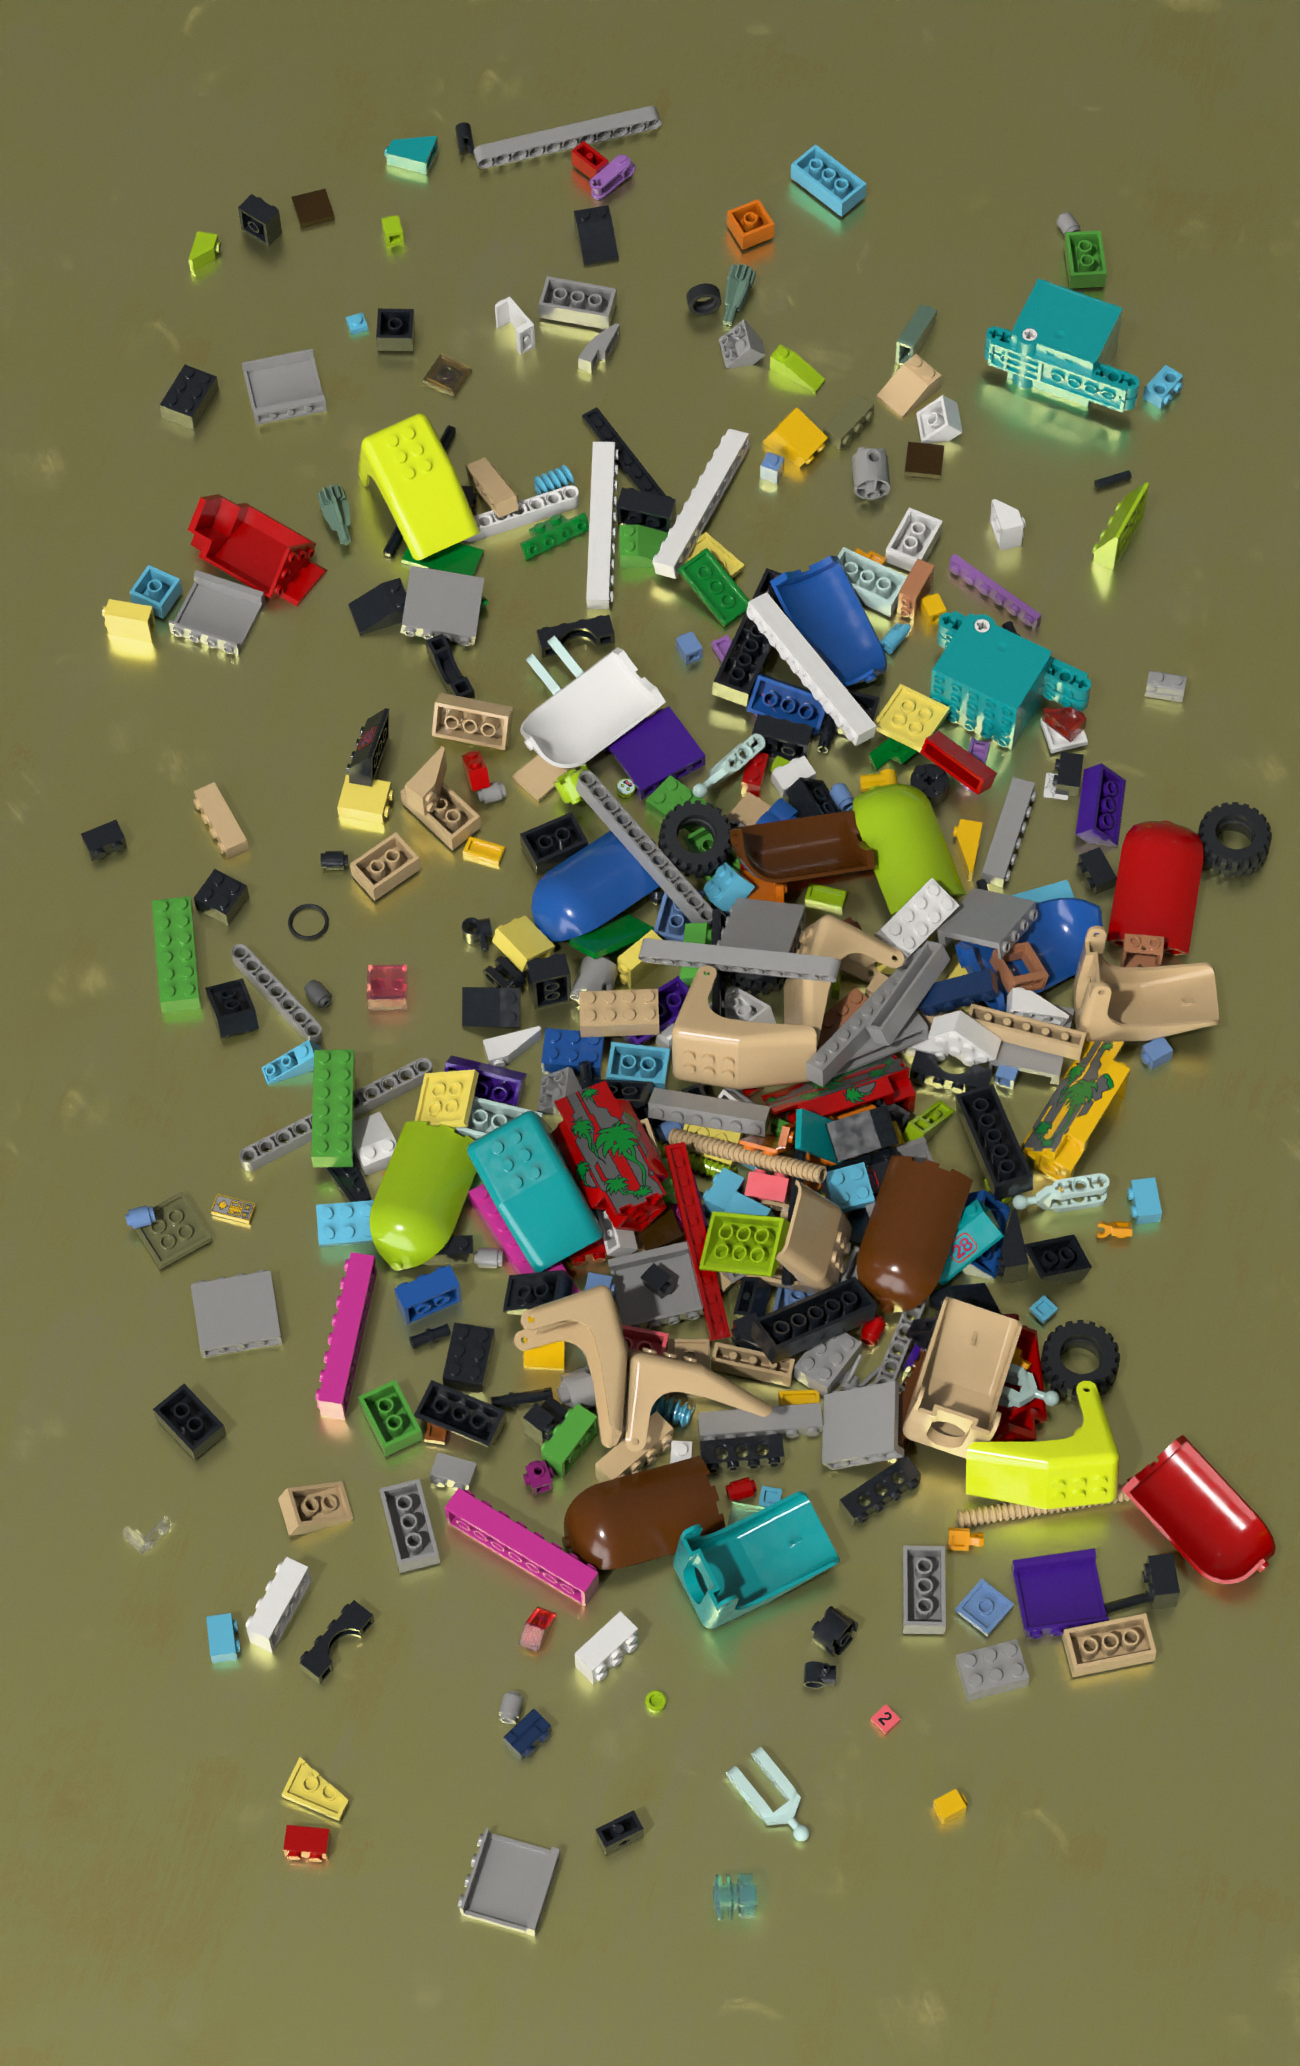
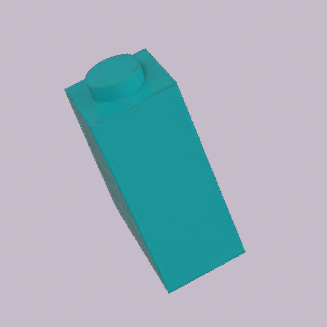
[384,136,438,174]

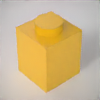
[920,593,947,626]
[933,1789,968,1825]

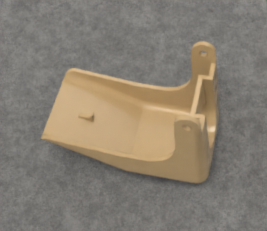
[784,915,904,1047]
[1073,926,1220,1042]
[672,965,817,1090]
[746,1180,852,1294]
[514,1285,629,1448]
[903,1297,1022,1459]
[618,1347,773,1452]

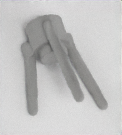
[839,1354,881,1391]

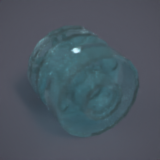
[713,1873,757,1921]

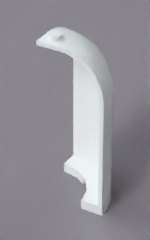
[520,647,666,768]

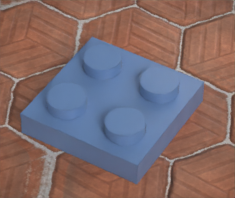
[955,1578,1014,1637]

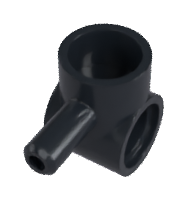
[462,917,493,952]
[804,1661,836,1689]

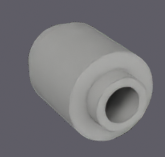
[1056,212,1081,235]
[477,781,506,804]
[474,1248,503,1268]
[499,1691,524,1724]

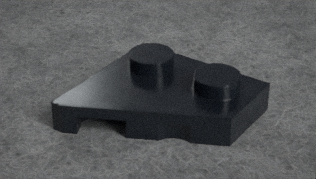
[905,1317,938,1352]

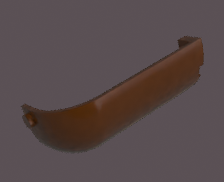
[729,811,876,883]
[857,1156,973,1314]
[562,1456,725,1570]

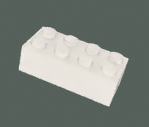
[875,878,959,960]
[246,1557,312,1653]

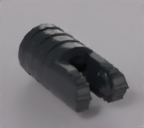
[455,122,474,154]

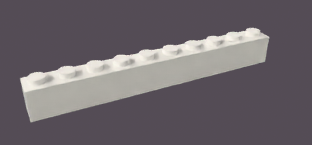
[653,429,751,579]
[586,442,619,609]
[746,592,877,746]

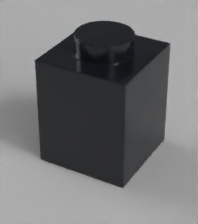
[640,1263,675,1299]

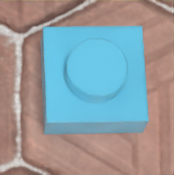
[346,312,368,335]
[1029,1295,1058,1324]
[758,1486,783,1509]

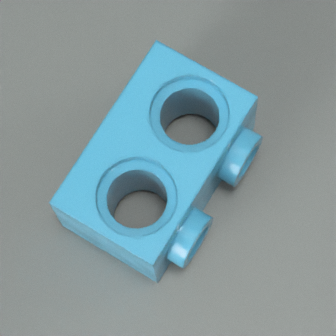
[1143,365,1183,409]

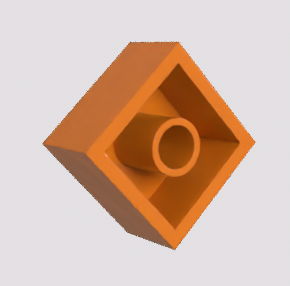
[727,199,774,250]

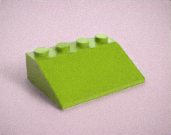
[1092,482,1149,569]
[699,1211,790,1277]

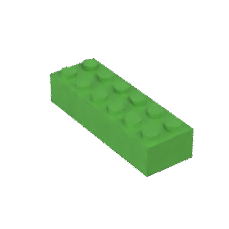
[152,896,201,1013]
[311,1049,355,1167]

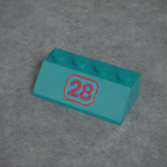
[939,1199,1004,1286]

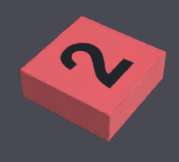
[871,1704,901,1735]

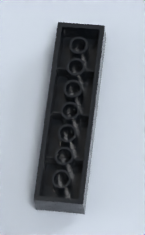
[711,568,786,707]

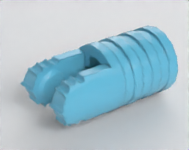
[880,623,911,654]

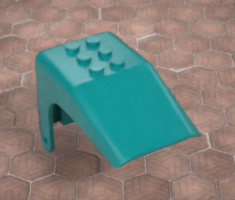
[467,1111,604,1273]
[673,1491,840,1629]

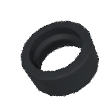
[686,283,721,315]

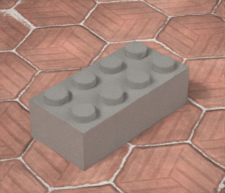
[539,276,617,329]
[379,1479,440,1573]
[902,1545,946,1634]

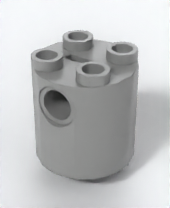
[852,447,890,500]
[570,956,619,1003]
[557,1366,596,1409]

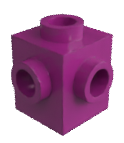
[523,1460,554,1496]

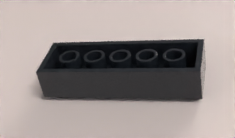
[956,1084,1033,1201]
[750,1276,877,1364]

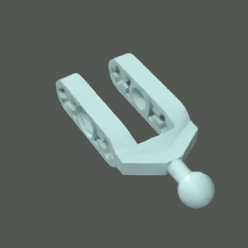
[526,635,584,695]
[693,734,765,798]
[1012,1173,1109,1213]
[998,1363,1060,1408]
[726,1747,810,1842]

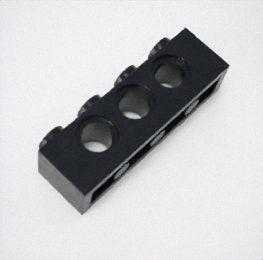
[700,1434,785,1473]
[839,1455,921,1526]

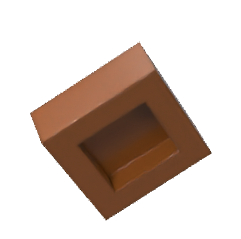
[424,1422,448,1445]

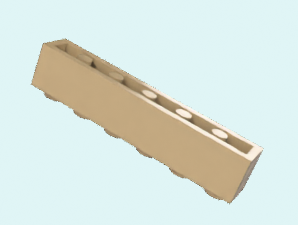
[968,1004,1086,1061]

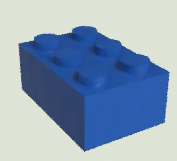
[541,1028,605,1078]
[394,1265,462,1325]

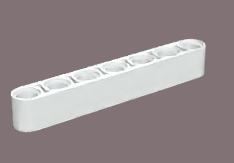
[463,485,579,543]

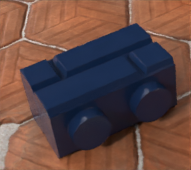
[503,1709,552,1760]

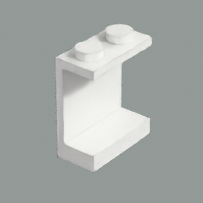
[495,296,535,355]

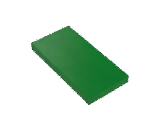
[402,543,484,576]
[677,548,750,627]
[570,915,654,959]

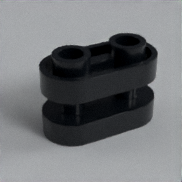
[483,956,526,987]

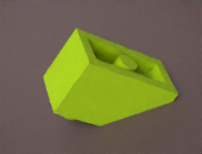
[189,231,221,271]

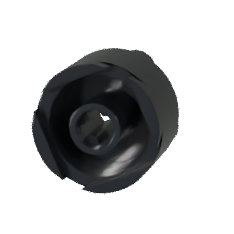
[910,764,949,808]
[811,1606,858,1657]

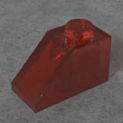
[1042,707,1087,742]
[519,1606,556,1652]

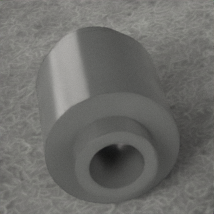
[304,979,332,1008]

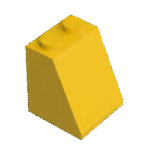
[762,407,828,467]
[524,1317,567,1371]

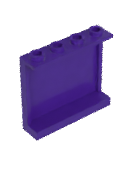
[605,706,705,800]
[1011,1548,1109,1639]

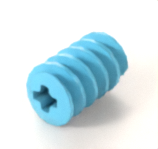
[534,465,574,495]
[650,1394,696,1428]

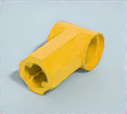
[860,769,898,792]

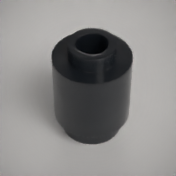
[321,851,348,870]

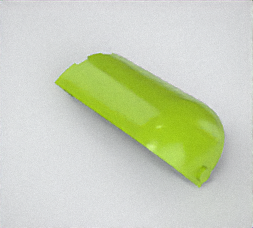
[853,784,966,915]
[370,1121,476,1271]

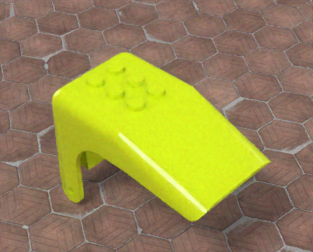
[358,413,480,560]
[966,1381,1120,1509]

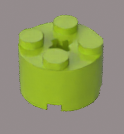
[553,764,590,805]

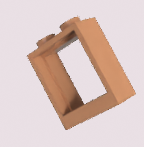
[897,559,935,619]
[1120,933,1164,967]
[989,942,1049,993]

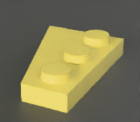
[281,1757,349,1821]

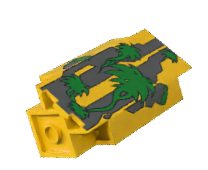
[1020,1041,1131,1186]

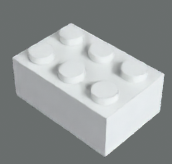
[885,508,943,571]
[928,1010,1002,1066]
[575,1611,639,1684]

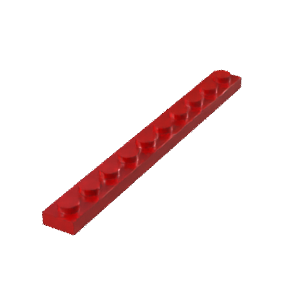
[664,1142,731,1342]

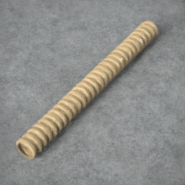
[668,1128,827,1184]
[957,1483,1130,1528]

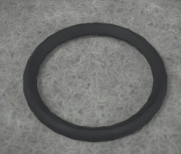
[288,904,329,940]

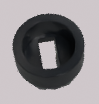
[650,892,664,905]

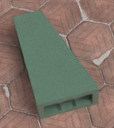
[895,304,937,365]

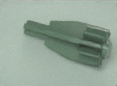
[723,263,756,326]
[317,484,351,546]

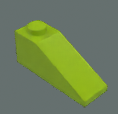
[770,345,825,394]
[902,1100,955,1143]

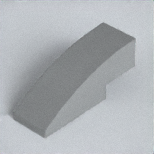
[578,323,620,373]

